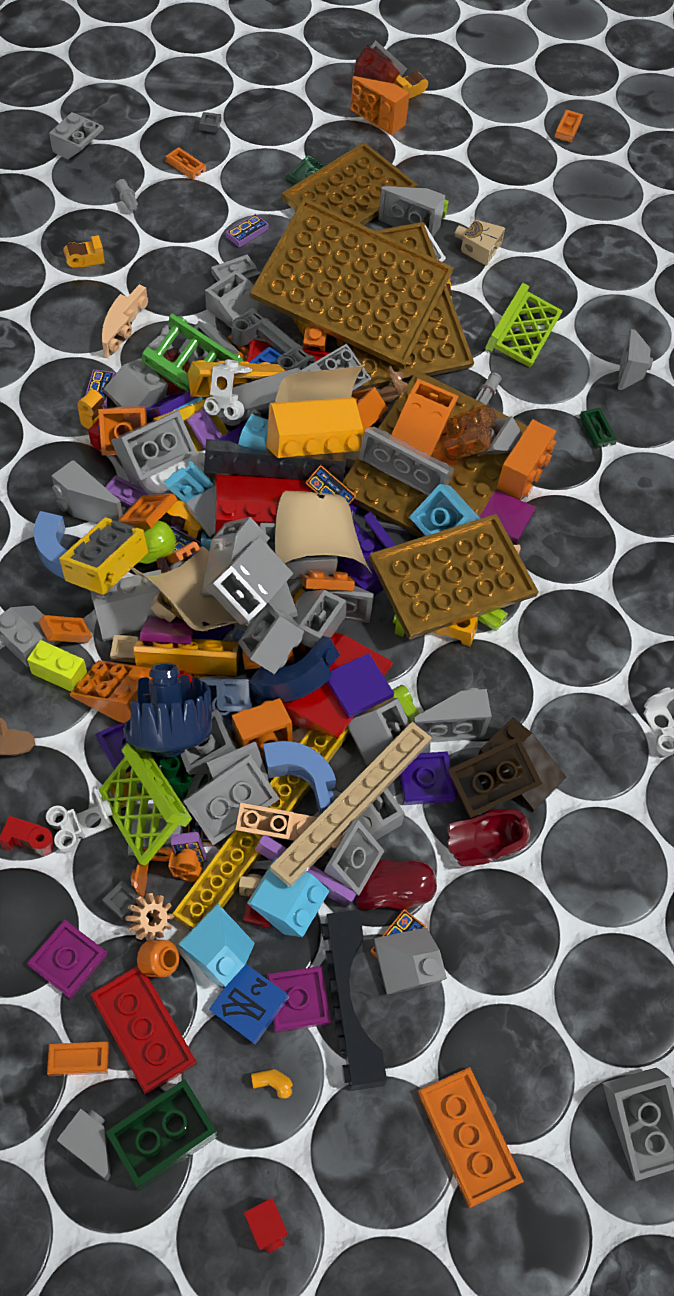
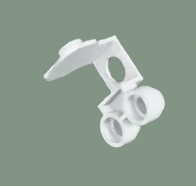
[204,360,252,420]
[643,688,674,756]
[46,786,113,853]

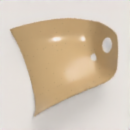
[275,365,365,460]
[275,491,372,573]
[130,546,237,631]

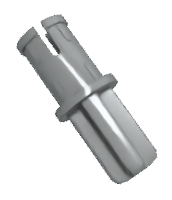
[115,179,138,211]
[476,373,502,405]

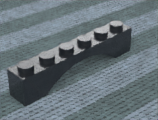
[204,439,346,483]
[321,910,387,1091]

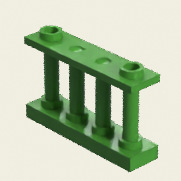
[141,313,244,400]

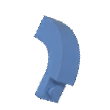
[34,511,68,579]
[263,741,336,816]

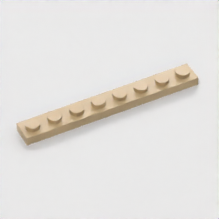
[270,722,432,888]

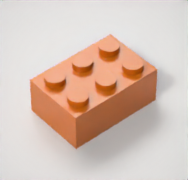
[496,419,557,500]

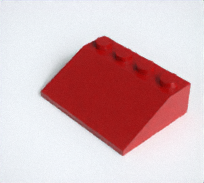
[215,474,311,535]
[282,633,393,739]

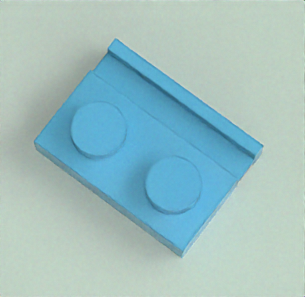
[164,461,215,503]

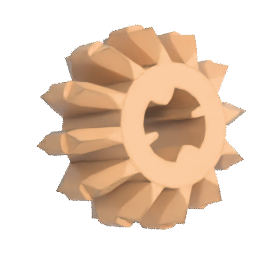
[125,893,175,941]

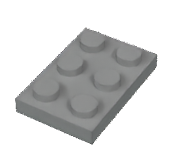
[182,754,279,845]

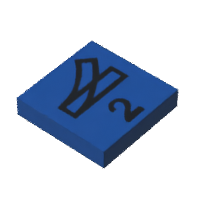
[209,964,289,1045]

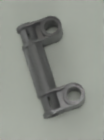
[231,308,316,371]

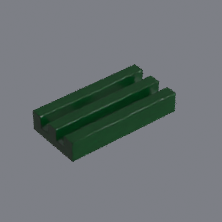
[579,408,617,449]

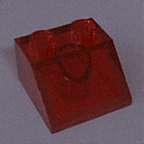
[353,45,400,84]

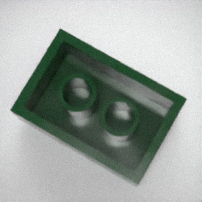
[106,1079,218,1192]

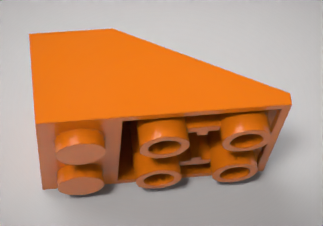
[350,76,410,135]
[391,379,459,456]
[70,660,152,723]

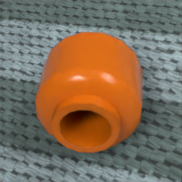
[137,940,179,978]

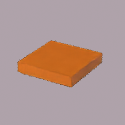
[118,493,178,529]

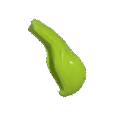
[139,520,176,564]

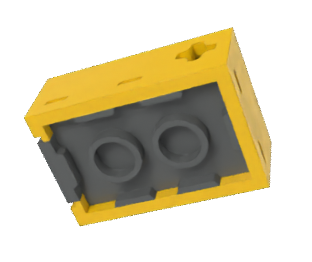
[59,517,148,595]

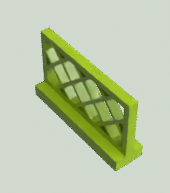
[485,283,563,368]
[99,743,192,865]

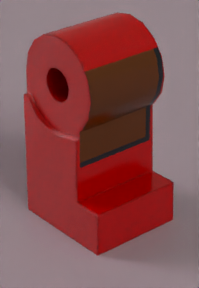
[0,816,55,857]

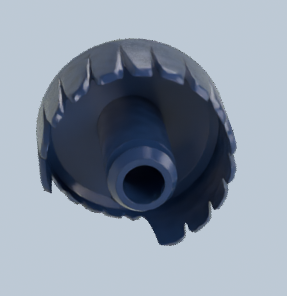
[123,663,212,757]

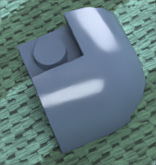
[199,675,254,731]

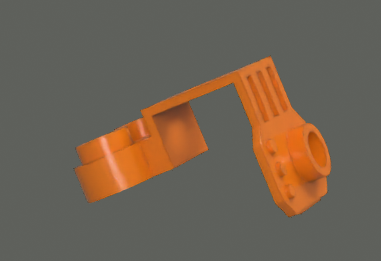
[131,847,203,897]

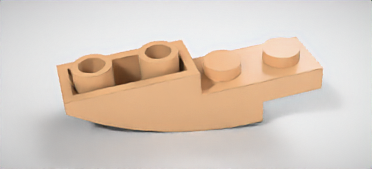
[102,284,148,358]
[235,803,344,849]

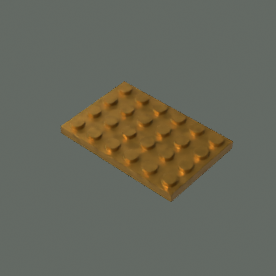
[281,142,418,225]
[369,514,539,640]

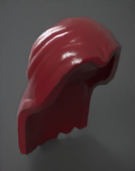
[447,809,531,866]
[355,859,437,910]

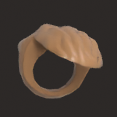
[378,365,408,404]
[0,718,35,756]

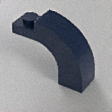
[249,636,340,702]

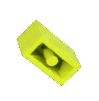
[27,640,87,692]

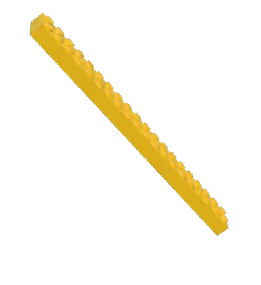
[172,727,350,930]

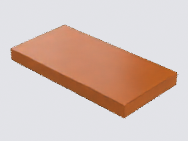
[417,1067,524,1208]

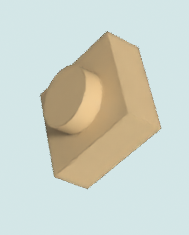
[151,591,176,622]
[110,635,139,663]
[239,874,263,896]

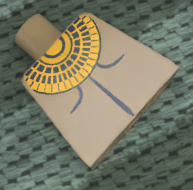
[454,220,505,266]

